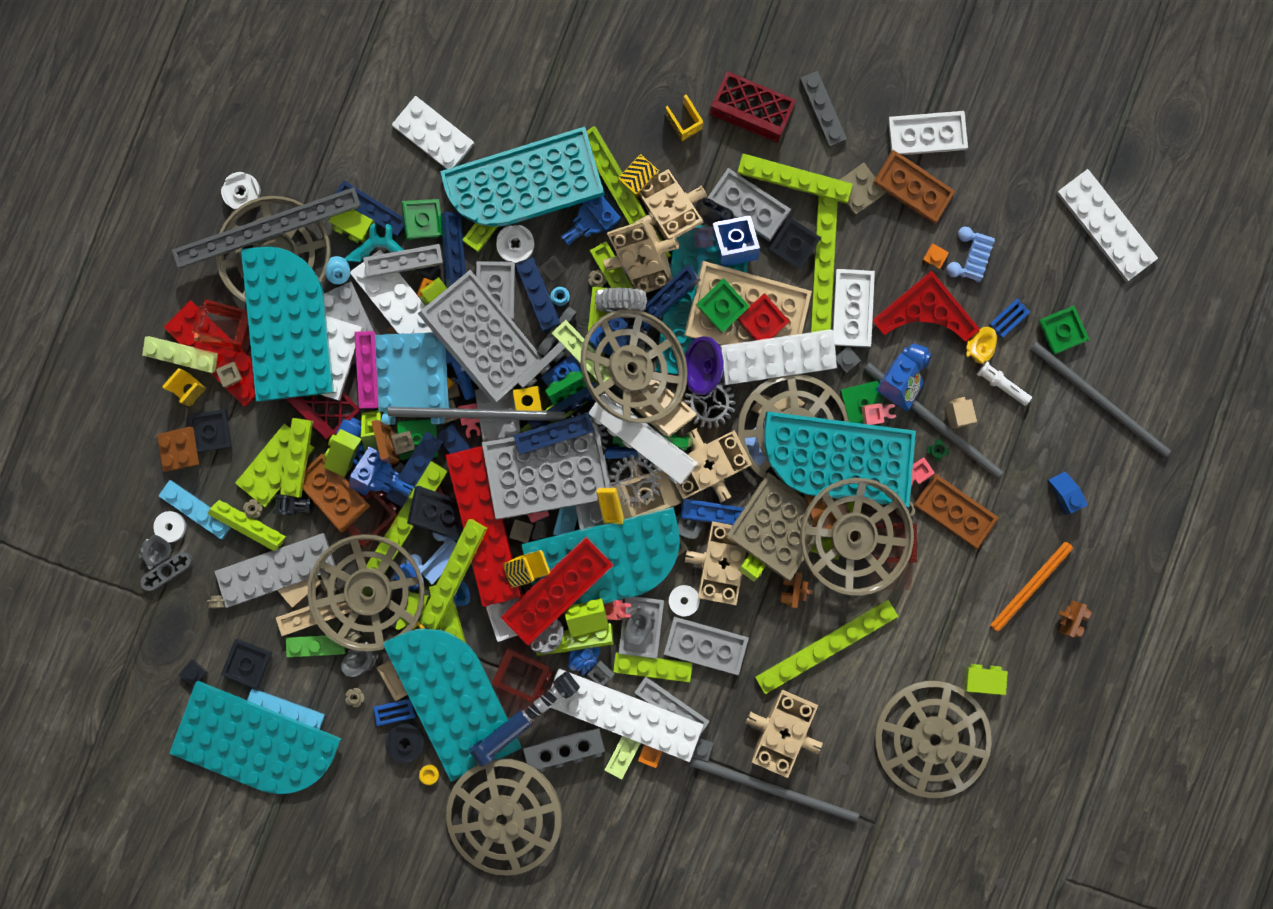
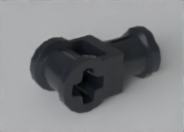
[273,495,313,515]

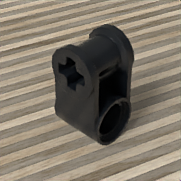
[697,198,734,227]

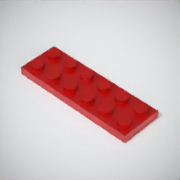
[164,300,256,407]
[501,536,613,645]

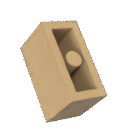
[945,397,977,429]

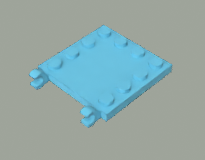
[375,332,449,425]

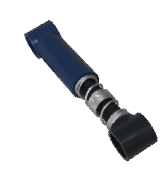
[468,671,580,767]

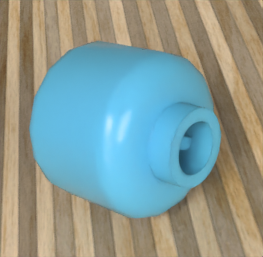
[325,256,350,284]

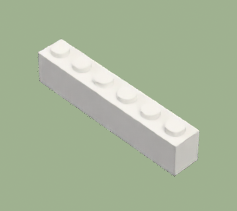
[589,394,698,484]

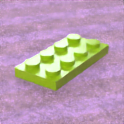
[235,424,315,507]

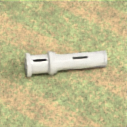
[977,361,1032,406]

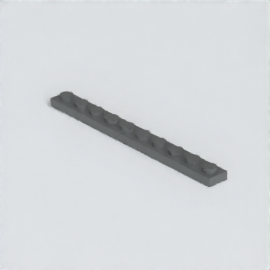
[172,187,361,269]

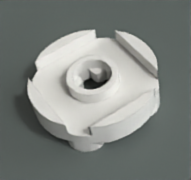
[221,172,261,210]
[496,225,535,264]

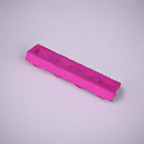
[355,330,378,408]

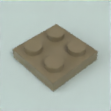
[840,163,886,216]

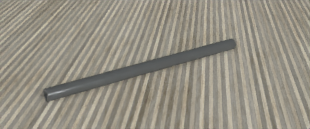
[1030,342,1171,457]
[863,362,1003,478]
[387,406,565,421]
[690,757,859,823]

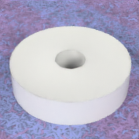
[154,511,186,542]
[669,585,700,616]

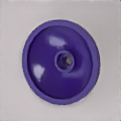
[685,336,724,395]

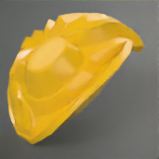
[966,327,997,364]

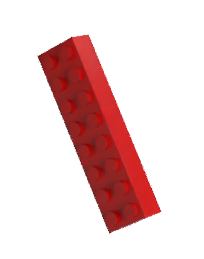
[446,446,522,607]

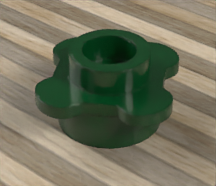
[926,439,950,462]

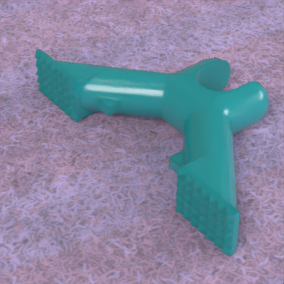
[344,223,403,262]

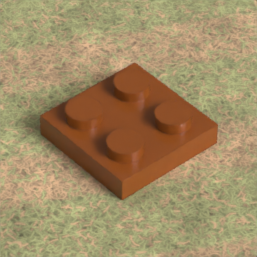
[157,427,199,472]

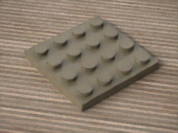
[725,473,815,581]

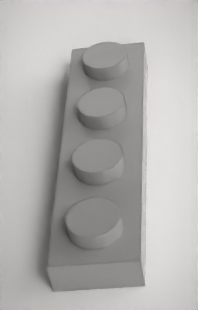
[364,244,443,278]
[635,677,709,735]

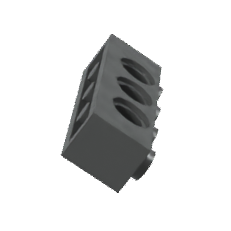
[523,727,605,773]

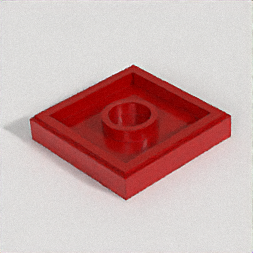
[736,293,790,341]

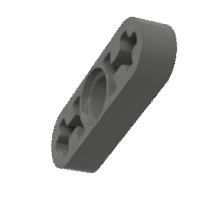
[537,307,577,356]
[141,552,193,591]

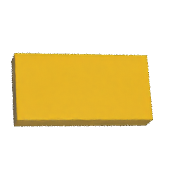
[596,488,624,524]

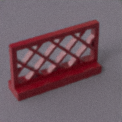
[709,71,796,143]
[285,392,361,443]

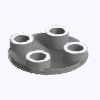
[529,619,563,654]

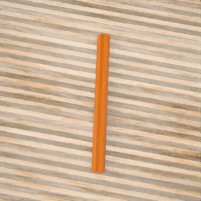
[990,542,1073,632]

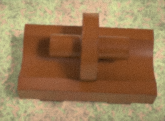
[780,572,813,608]
[1058,600,1092,637]

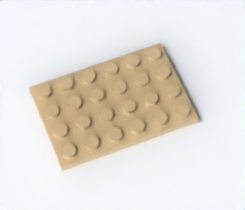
[684,261,812,346]

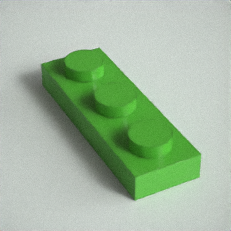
[286,635,346,657]

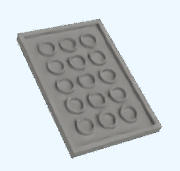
[417,270,543,404]
[482,423,610,520]

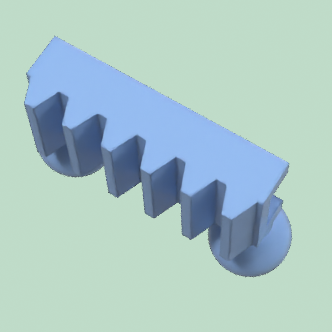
[946,227,995,283]
[406,533,457,584]

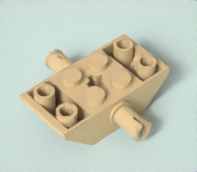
[634,169,707,240]
[604,220,679,293]
[675,428,752,503]
[611,458,687,519]
[685,522,762,605]
[746,690,823,778]

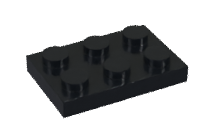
[407,486,464,541]

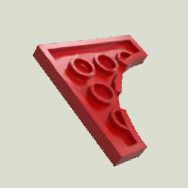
[872,271,980,342]

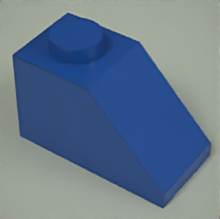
[1048,472,1088,514]

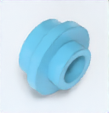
[551,287,570,306]

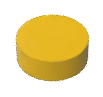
[419,765,439,785]

